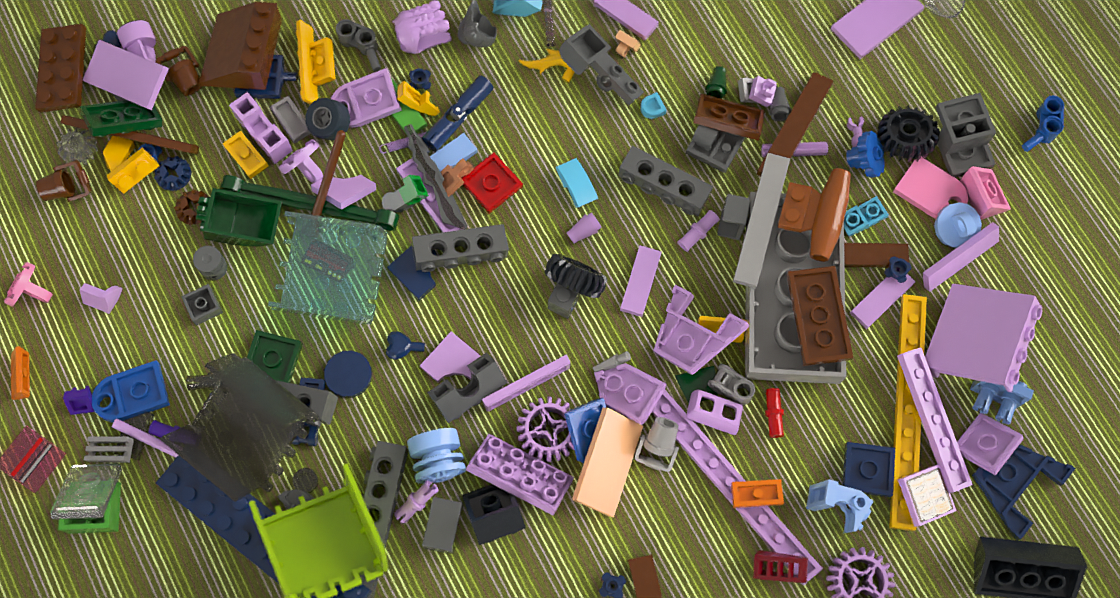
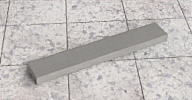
[733,153,790,288]

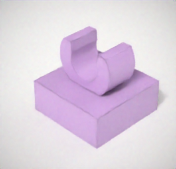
[749,76,776,107]

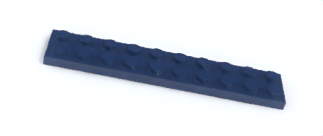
[156,446,372,598]

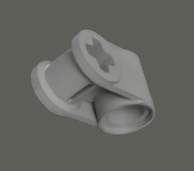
[707,364,755,405]

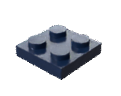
[843,442,895,497]

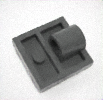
[685,125,745,173]

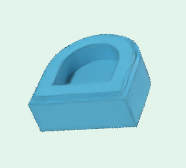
[640,92,667,119]

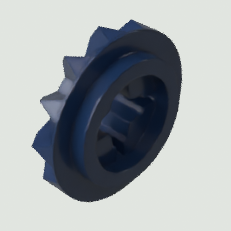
[154,156,191,191]

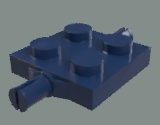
[234,55,298,99]

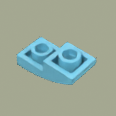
[556,158,598,208]
[844,196,889,236]

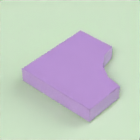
[311,175,376,210]
[420,332,480,382]

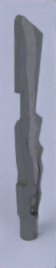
[404,124,467,229]

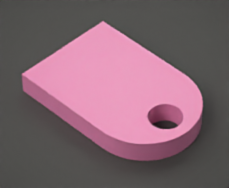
[893,157,968,219]

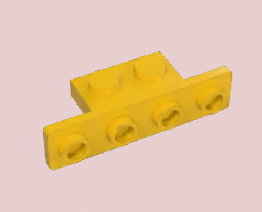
[296,20,335,105]

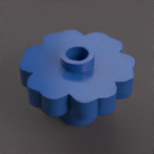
[846,131,885,178]

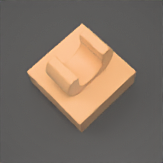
[615,30,641,58]

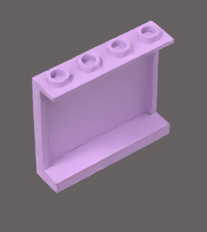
[925,284,1042,392]

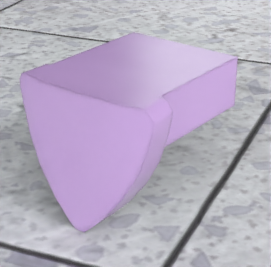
[80,283,122,314]

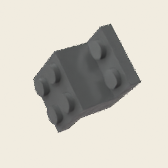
[935,93,996,177]

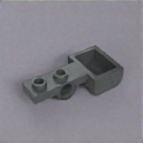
[559,24,644,106]

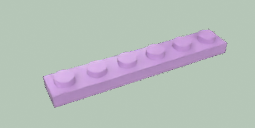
[897,347,973,493]

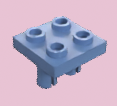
[970,380,1034,424]

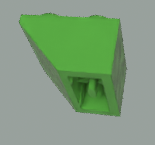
[58,482,121,534]

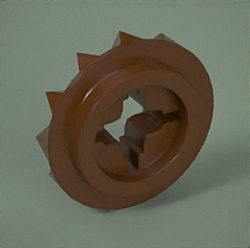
[174,189,207,225]

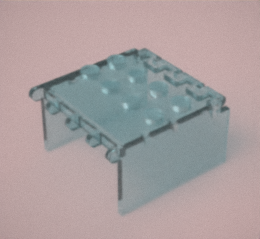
[268,211,387,325]

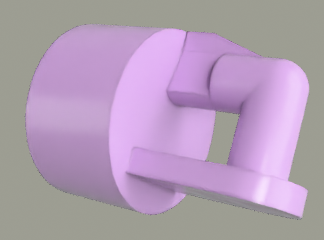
[117,20,156,63]

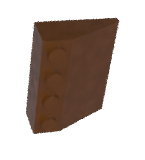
[199,2,282,90]

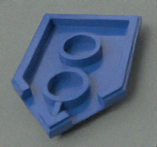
[564,398,606,464]

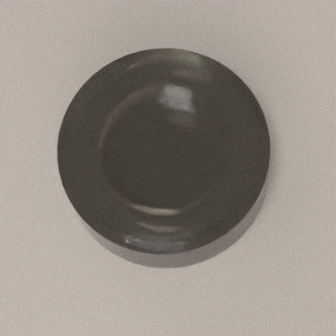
[293,468,319,493]

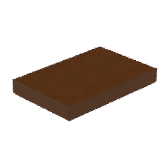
[693,94,765,141]

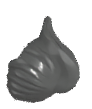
[458,0,497,48]

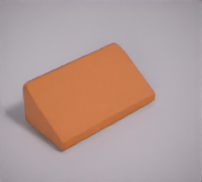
[11,346,30,400]

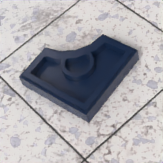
[387,246,437,301]

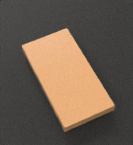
[572,408,643,517]

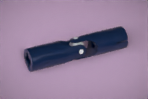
[422,75,494,152]

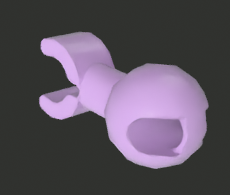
[847,117,864,147]

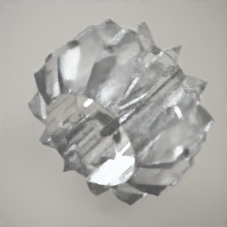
[56,127,98,165]

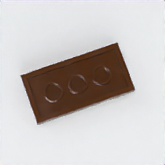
[35,23,86,113]
[786,266,854,366]

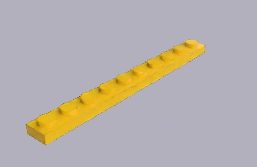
[889,294,927,531]

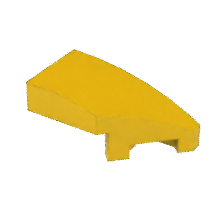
[397,81,440,116]
[103,136,135,172]

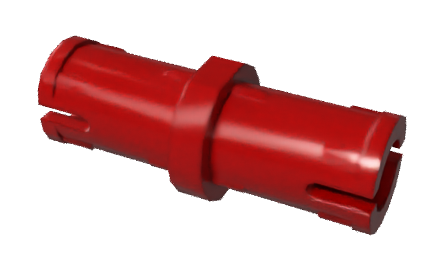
[765,388,784,438]

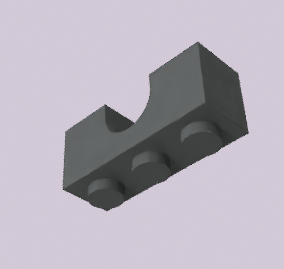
[427,352,508,423]

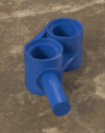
[1022,96,1064,152]

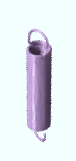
[379,131,427,153]

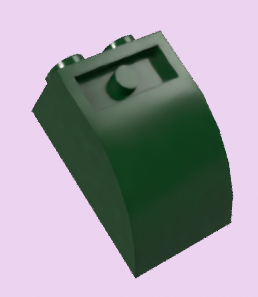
[196,188,282,247]

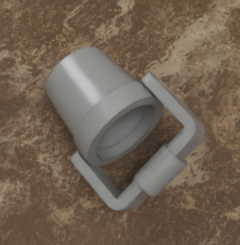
[635,417,679,472]

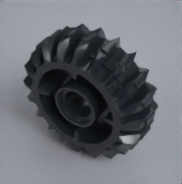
[877,105,940,163]
[544,254,607,298]

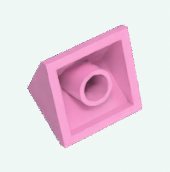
[960,167,1011,220]

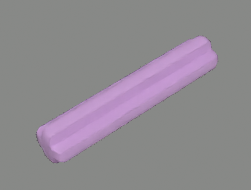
[761,142,828,157]

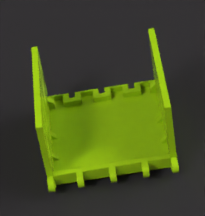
[249,463,388,598]

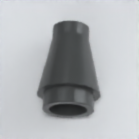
[769,87,791,121]

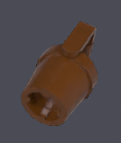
[156,46,203,96]
[36,160,92,202]

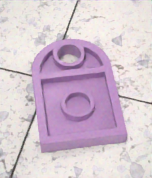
[331,68,402,128]

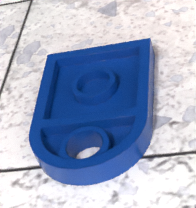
[92,360,170,423]

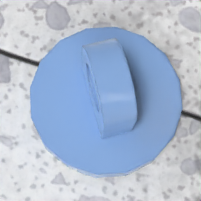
[934,203,982,248]

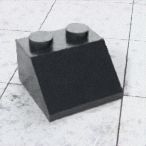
[462,484,526,545]

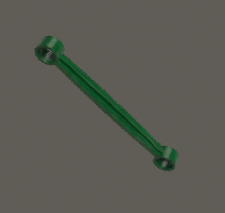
[219,175,400,231]

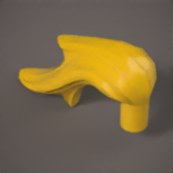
[519,49,575,82]

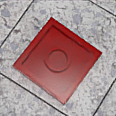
[461,152,523,214]

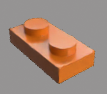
[731,479,784,508]

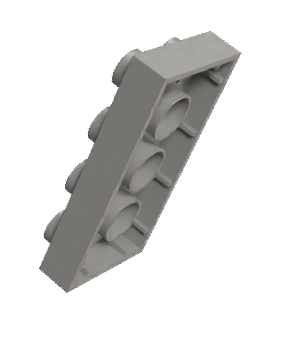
[745,192,846,384]

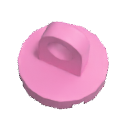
[4,262,53,307]

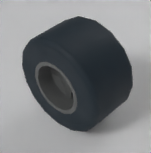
[306,98,350,140]

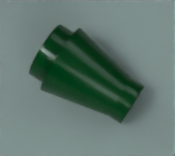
[705,66,727,99]

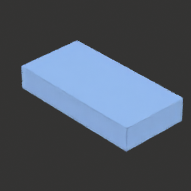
[430,133,477,172]

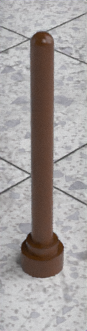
[301,130,346,238]

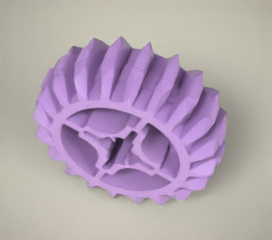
[517,397,574,462]
[826,547,895,598]

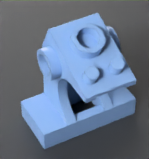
[806,480,873,533]

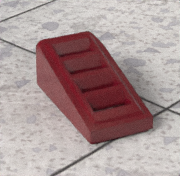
[753,550,808,583]

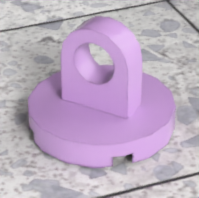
[279,139,323,183]

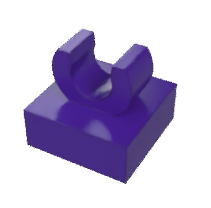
[63,386,95,415]

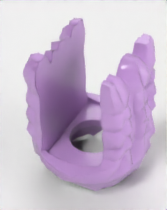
[392,0,452,54]

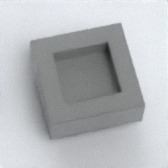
[738,78,757,103]

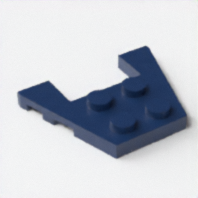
[972,444,1076,540]

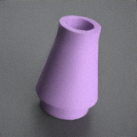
[566,213,602,244]

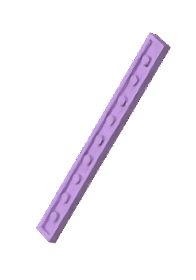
[652,390,823,585]

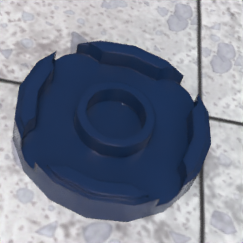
[324,350,372,398]

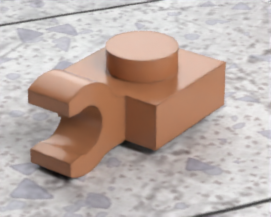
[433,158,474,197]

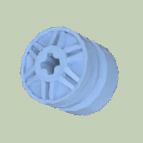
[407,428,466,483]

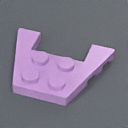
[653,285,750,375]

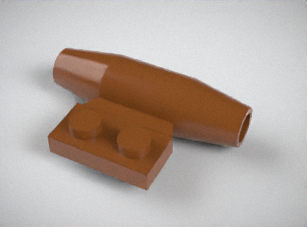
[778,168,851,262]

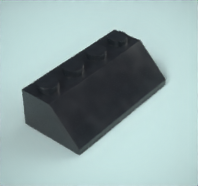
[974,536,1087,598]

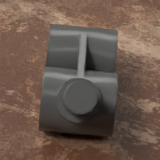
[336,19,381,72]

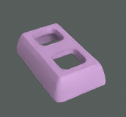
[686,390,743,435]

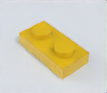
[222,131,268,179]
[106,148,159,194]

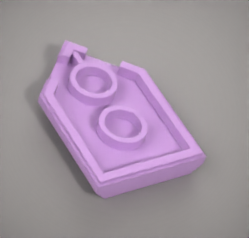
[594,363,666,425]

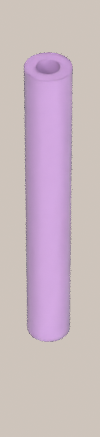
[112,419,182,458]

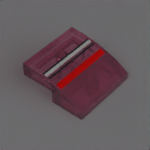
[0,425,67,493]

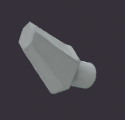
[593,351,631,372]

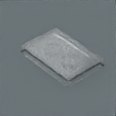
[50,463,122,519]

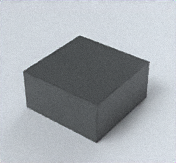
[181,284,223,326]

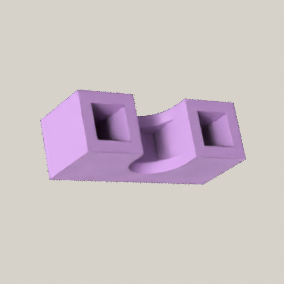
[229,92,293,164]

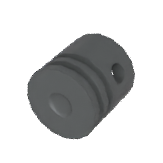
[193,246,228,281]

